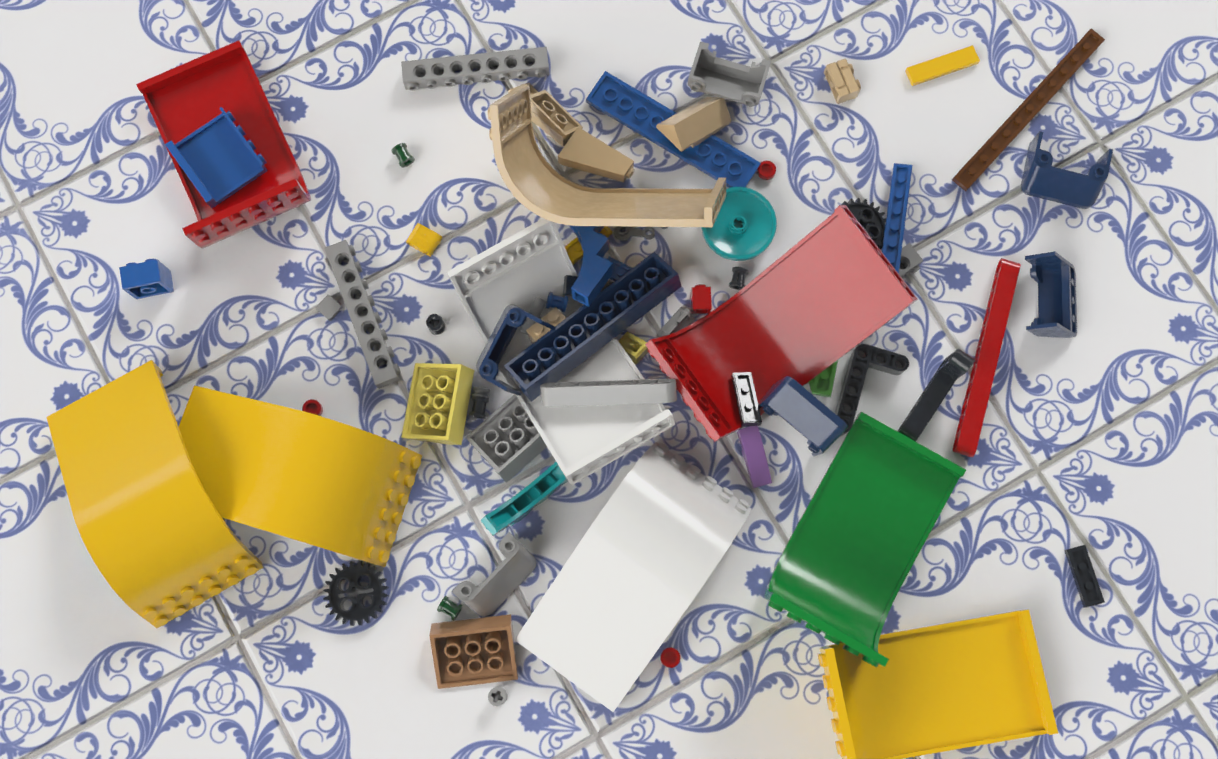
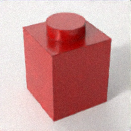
[690,284,712,314]

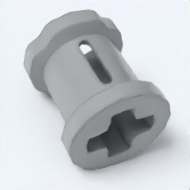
[488,686,508,706]

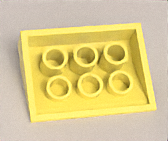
[401,363,475,445]

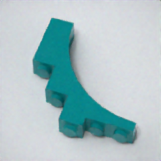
[480,462,568,536]

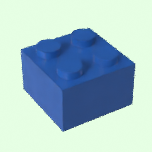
[119,259,174,299]

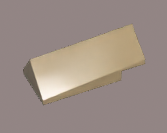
[508,83,583,147]
[656,97,732,152]

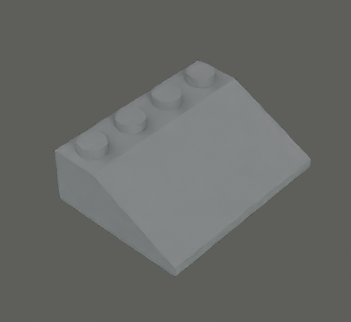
[466,394,547,483]

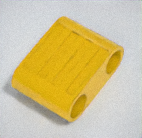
[406,223,443,257]

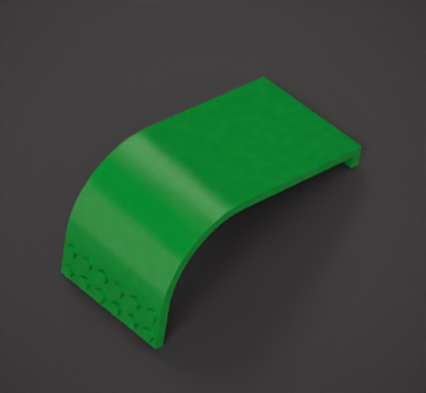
[764,412,966,667]

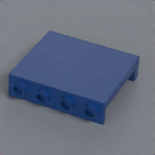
[165,107,268,208]

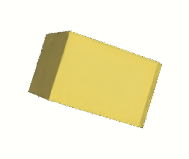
[618,331,648,365]

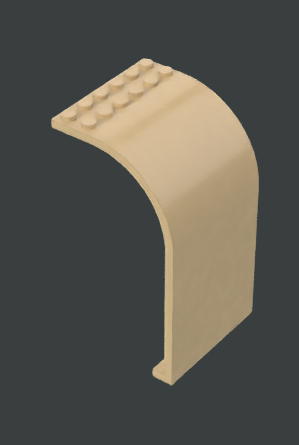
[488,84,726,227]

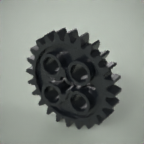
[833,198,886,250]
[323,560,389,626]

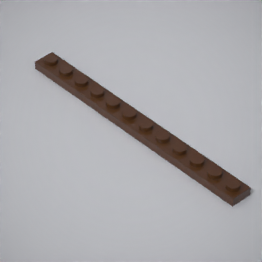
[952,28,1105,192]

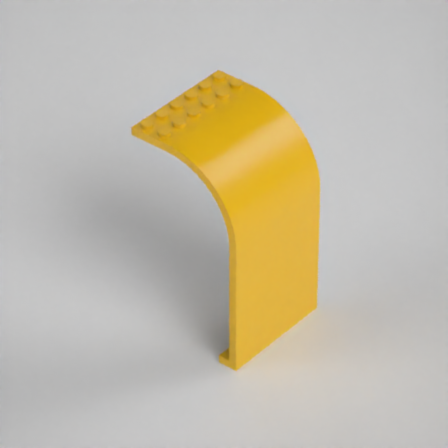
[46,360,264,628]
[179,385,423,567]
[818,610,1058,759]

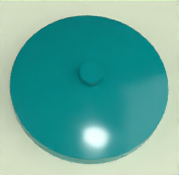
[701,187,777,261]

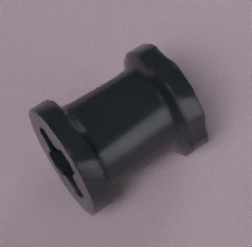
[729,267,749,290]
[426,314,445,335]
[469,396,489,419]

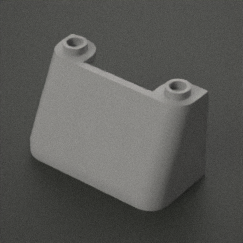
[688,41,771,107]
[452,532,536,617]

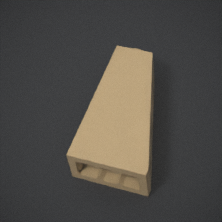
[558,127,635,182]

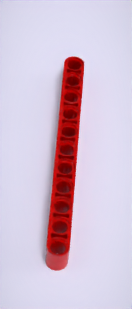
[952,258,1021,458]

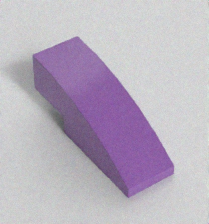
[737,426,772,488]

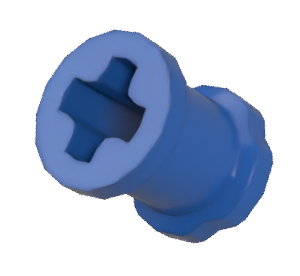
[546,292,568,313]

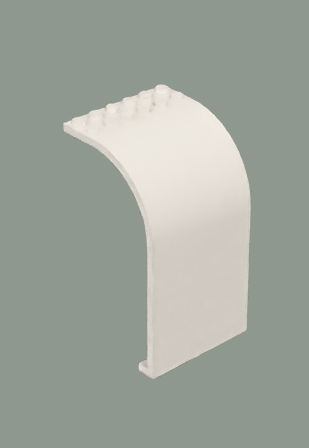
[447,218,675,486]
[515,442,752,712]

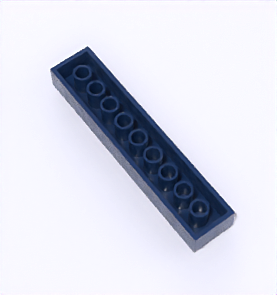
[504,252,682,402]

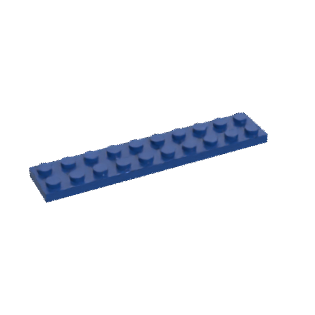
[586,71,761,188]

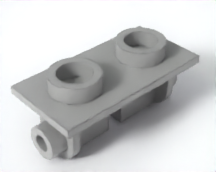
[657,307,695,337]

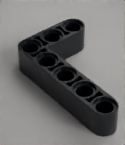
[835,343,909,436]
[897,348,975,442]

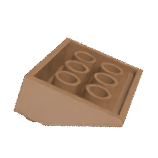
[429,614,518,689]

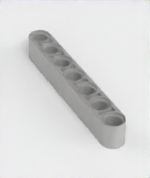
[540,379,677,407]

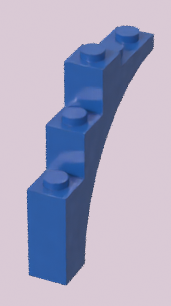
[568,225,613,307]

